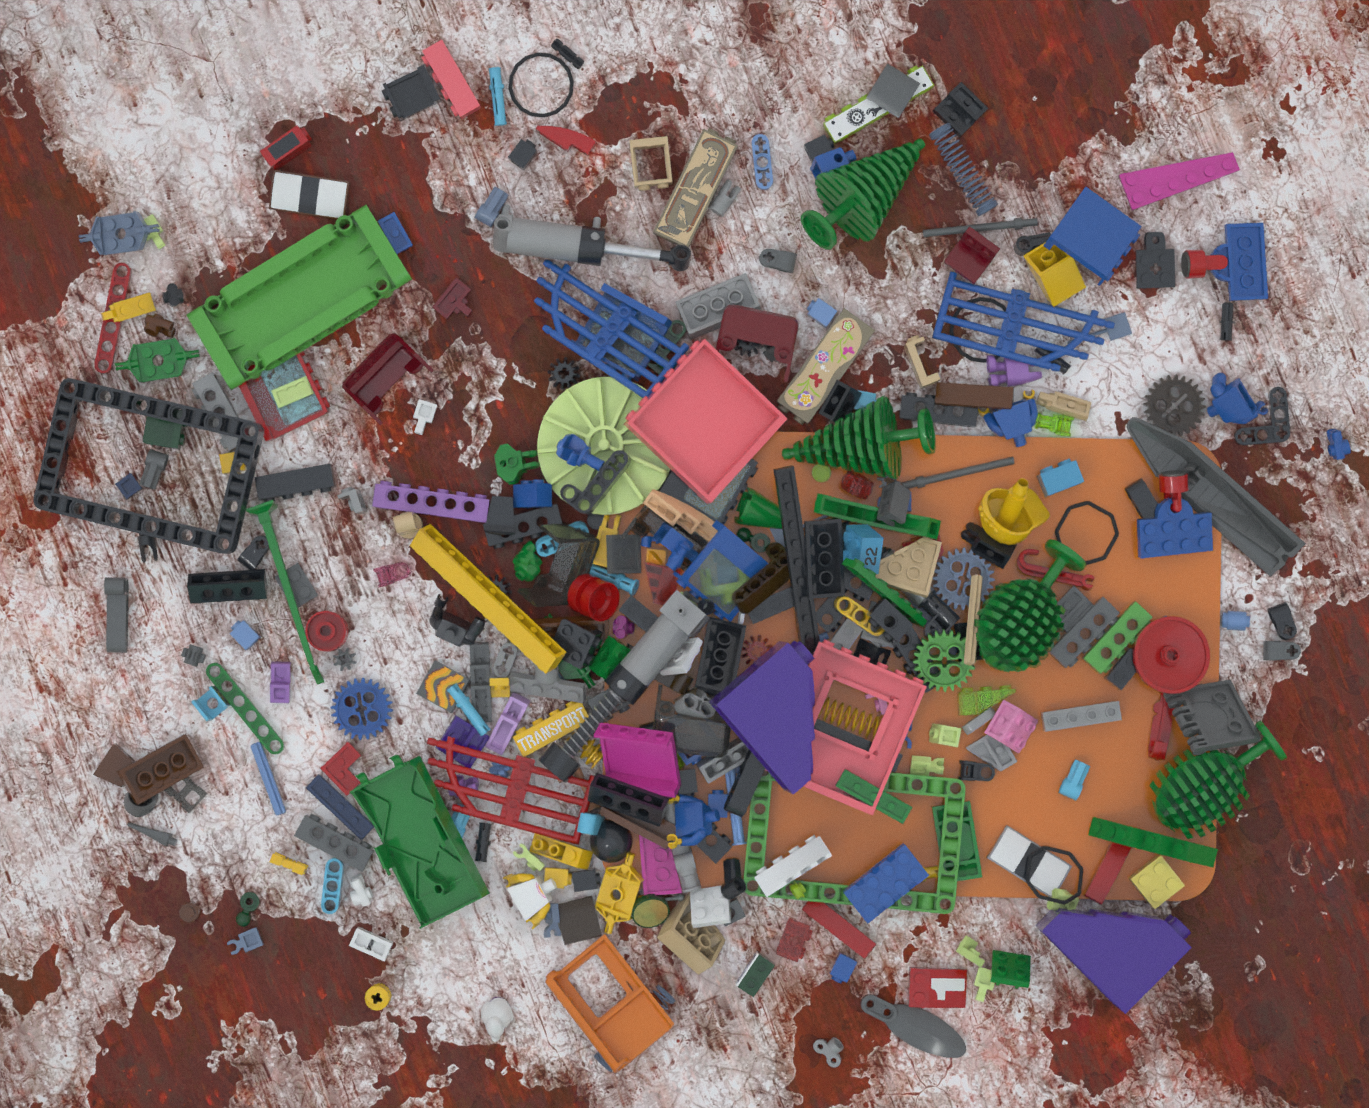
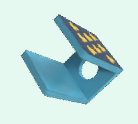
[191,686,230,721]

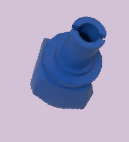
[556,434,605,472]

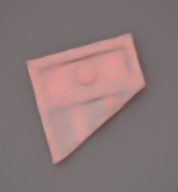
[644,561,681,605]

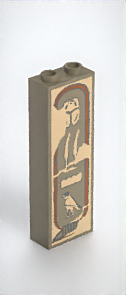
[653,128,738,248]

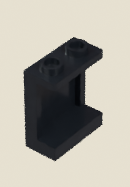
[381,65,441,121]

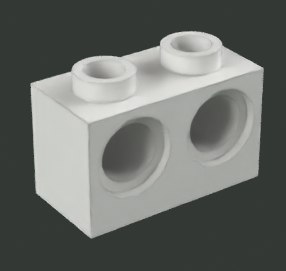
[349,927,394,961]

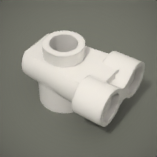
[350,873,373,907]

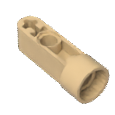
[393,512,423,539]

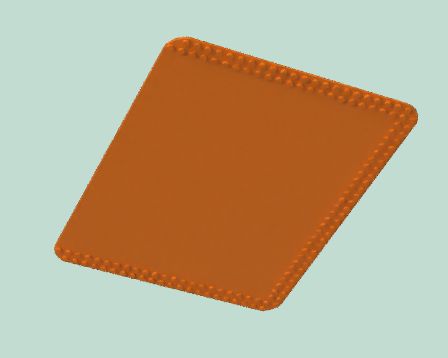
[601,432,1221,901]

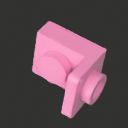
[865,694,888,715]

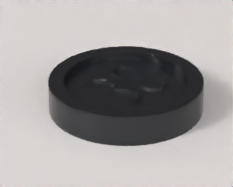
[587,513,604,530]

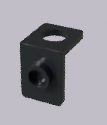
[853,639,891,665]

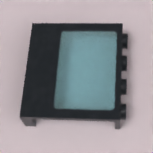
[658,459,758,525]

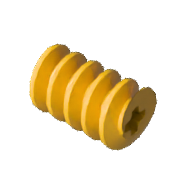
[564,732,603,769]
[365,983,391,1011]

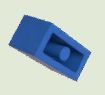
[513,480,552,508]

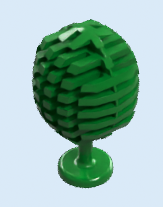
[974,539,1086,672]
[1149,720,1287,839]

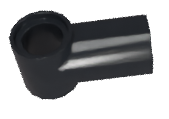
[1014,232,1051,256]
[721,858,746,900]

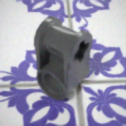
[759,249,797,273]
[1263,641,1301,661]

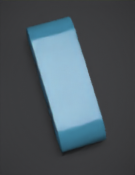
[577,812,605,835]
[321,858,344,914]

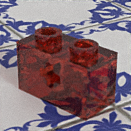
[775,917,813,962]

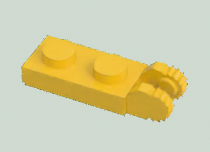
[590,515,621,567]

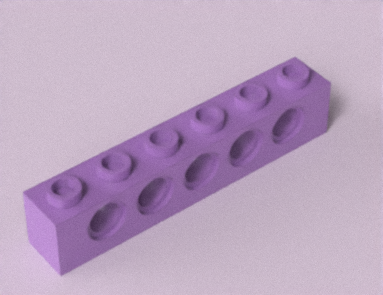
[372,481,490,523]

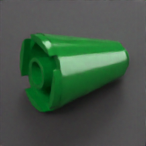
[734,487,782,529]

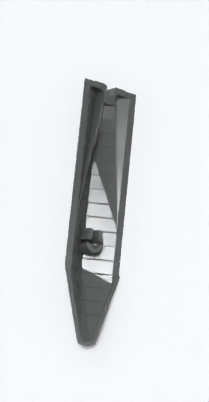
[1127,417,1306,577]

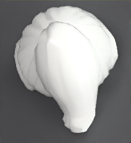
[481,997,513,1042]

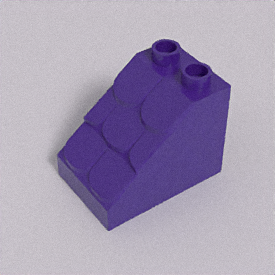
[709,640,815,795]
[1035,908,1192,1014]

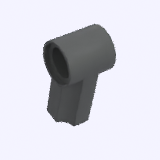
[139,449,169,490]

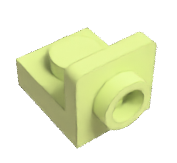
[929,723,961,747]
[956,935,985,967]

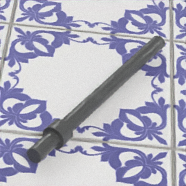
[923,218,1038,237]
[901,457,1015,489]

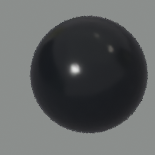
[589,819,633,863]

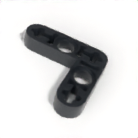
[1234,387,1290,446]

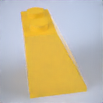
[1023,242,1086,307]

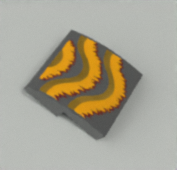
[416,660,471,713]

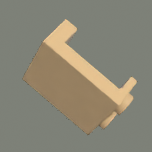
[904,335,941,389]

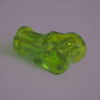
[1034,412,1074,437]

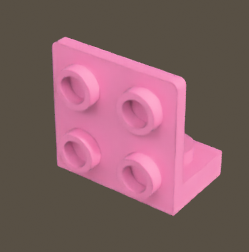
[984,700,1038,753]

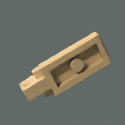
[1036,391,1091,421]

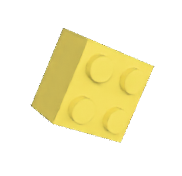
[1128,854,1185,909]

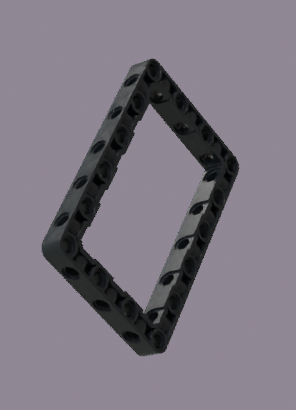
[33,378,264,554]

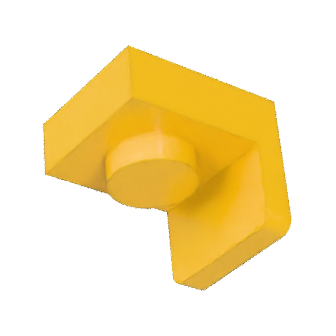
[489,678,510,698]

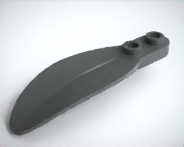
[860,994,966,1058]

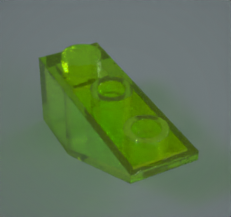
[957,685,1016,715]

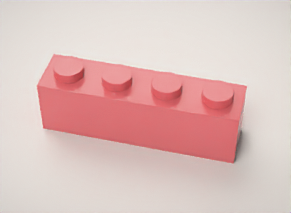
[421,40,481,119]

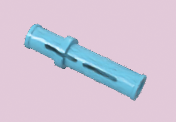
[488,67,507,126]
[447,683,491,736]

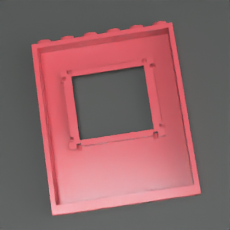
[765,639,927,815]

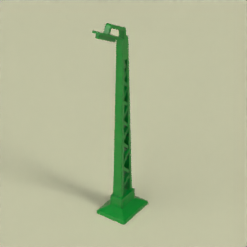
[246,500,324,685]

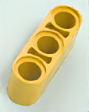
[834,596,884,636]

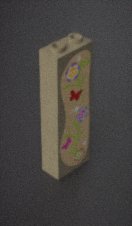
[776,308,875,425]

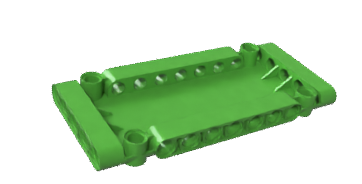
[186,205,412,390]

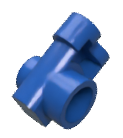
[1326,429,1351,460]

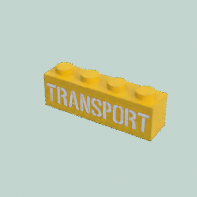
[513,701,589,757]

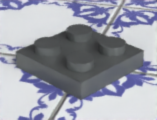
[606,535,641,574]

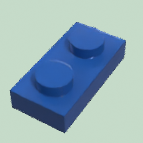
[378,212,413,255]

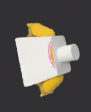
[503,873,557,929]

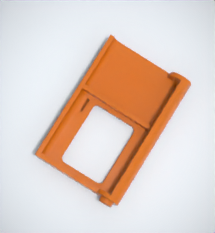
[545,934,675,1073]

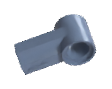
[474,187,509,228]

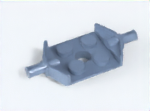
[79,211,160,255]

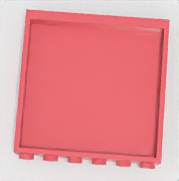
[624,339,787,504]

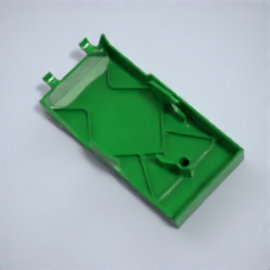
[350,755,490,929]

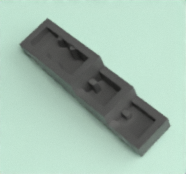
[469,642,492,722]

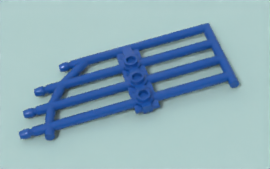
[534,259,689,398]
[932,272,1115,372]

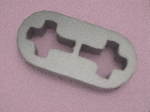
[493,643,518,678]
[962,706,996,735]

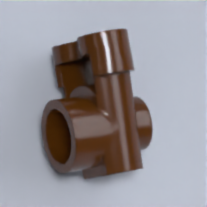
[144,314,176,338]

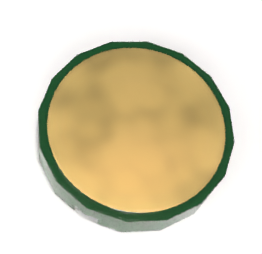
[631,894,670,928]

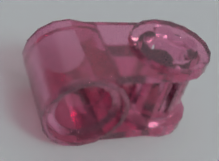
[373,562,412,588]

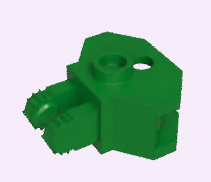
[494,443,540,485]

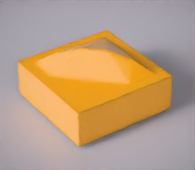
[645,549,666,570]

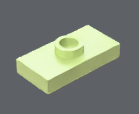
[271,376,314,408]

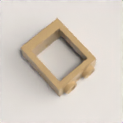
[629,136,672,191]

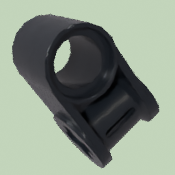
[237,536,270,570]
[1267,602,1297,640]
[957,760,995,781]

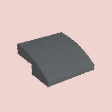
[866,64,920,118]

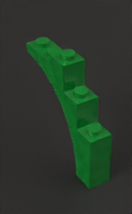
[814,493,941,540]
[1088,817,1218,868]

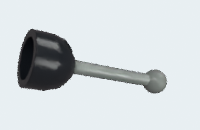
[683,591,715,615]

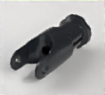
[138,525,158,563]

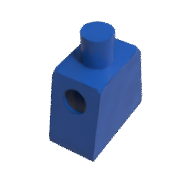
[810,147,857,179]

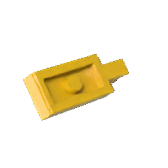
[101,292,156,322]

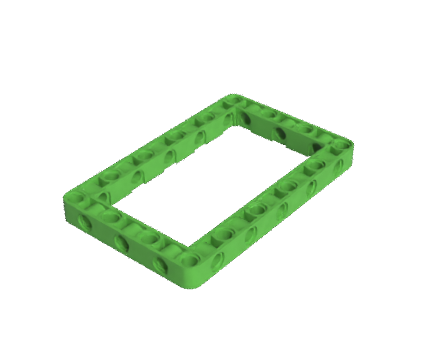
[744,772,966,914]

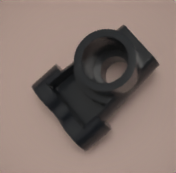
[162,283,184,307]

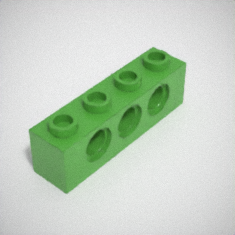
[1082,601,1152,674]

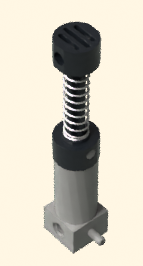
[538,590,711,783]

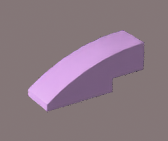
[485,692,531,755]

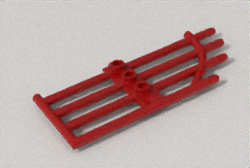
[427,736,595,845]

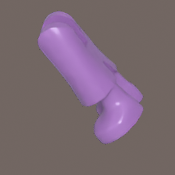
[986,355,1042,387]

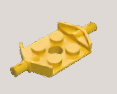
[595,852,644,934]

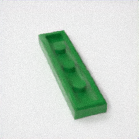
[835,769,913,824]

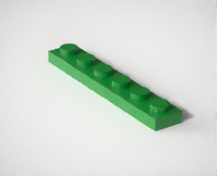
[842,558,927,627]

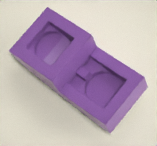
[270,662,291,703]

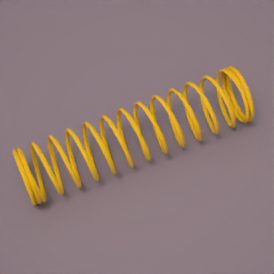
[818,697,879,740]

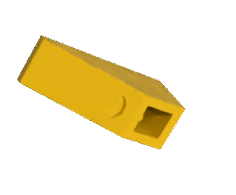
[529,834,593,870]

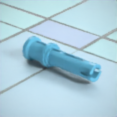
[582,561,640,596]

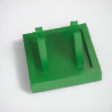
[990,950,1031,989]

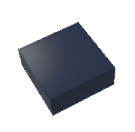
[115,473,143,500]

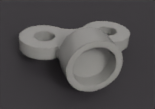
[813,1037,844,1067]

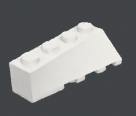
[754,835,832,897]

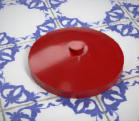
[1133,616,1210,694]

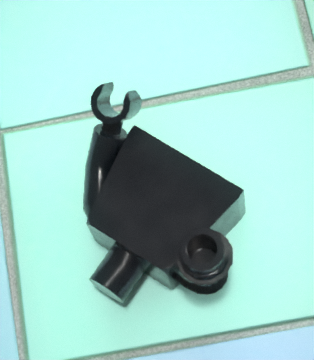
[430,594,486,647]

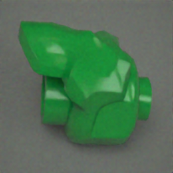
[512,540,542,582]

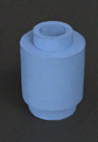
[1222,611,1250,631]

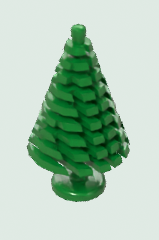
[801,138,925,250]
[782,395,936,479]

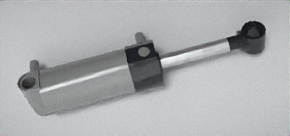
[493,204,691,271]

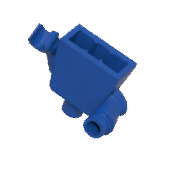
[1207,373,1268,424]
[641,522,698,571]

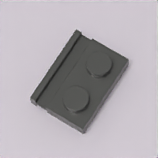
[274,563,319,608]
[1057,586,1094,633]

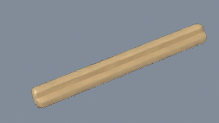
[964,574,983,666]

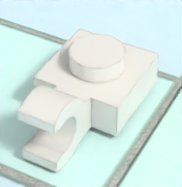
[413,399,437,435]

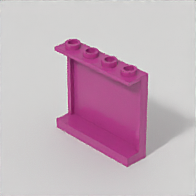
[594,723,681,798]

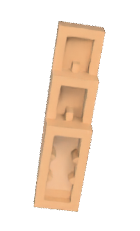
[643,489,718,542]

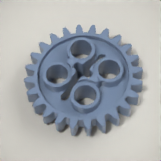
[932,548,995,610]

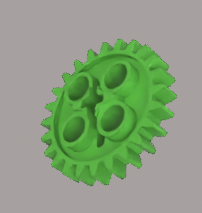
[913,629,976,692]

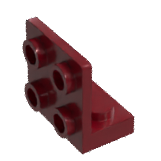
[944,226,1000,284]

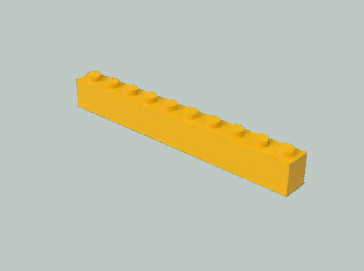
[409,524,567,674]

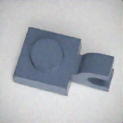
[544,903,561,938]

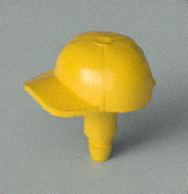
[978,478,1050,545]

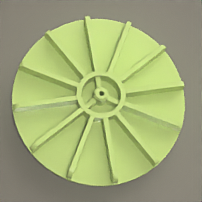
[537,377,670,515]

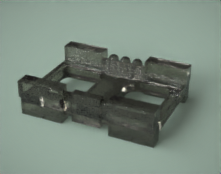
[164,776,208,813]

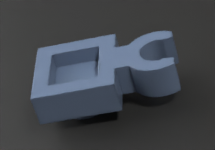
[227,927,264,955]

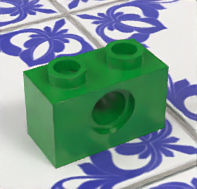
[588,635,631,679]

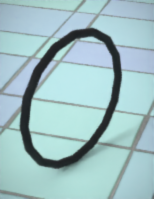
[508,52,574,118]
[949,297,1006,363]

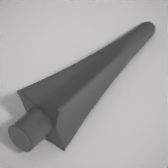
[127,822,178,846]

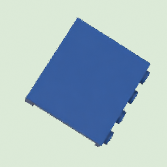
[1043,186,1142,286]

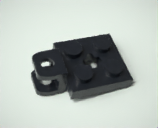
[1135,232,1175,289]

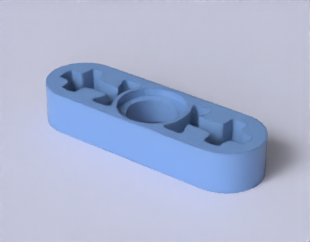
[752,134,773,190]

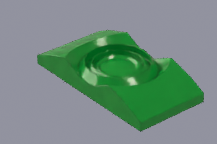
[932,801,982,881]

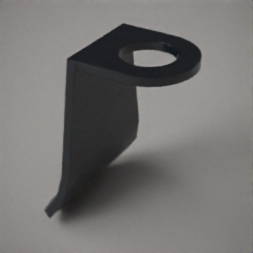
[484,496,515,535]

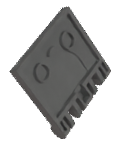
[1163,680,1261,755]

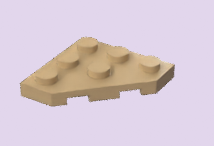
[875,537,942,598]

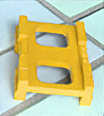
[269,852,308,875]

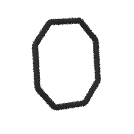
[1055,501,1119,565]
[1026,846,1083,905]

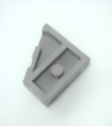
[965,735,1017,771]

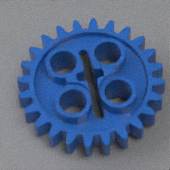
[330,678,393,740]

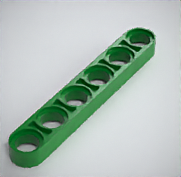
[206,663,285,754]

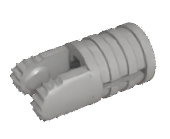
[709,179,741,217]

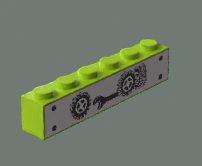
[823,66,934,145]

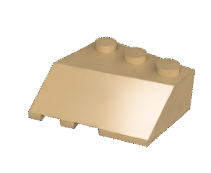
[657,892,726,975]

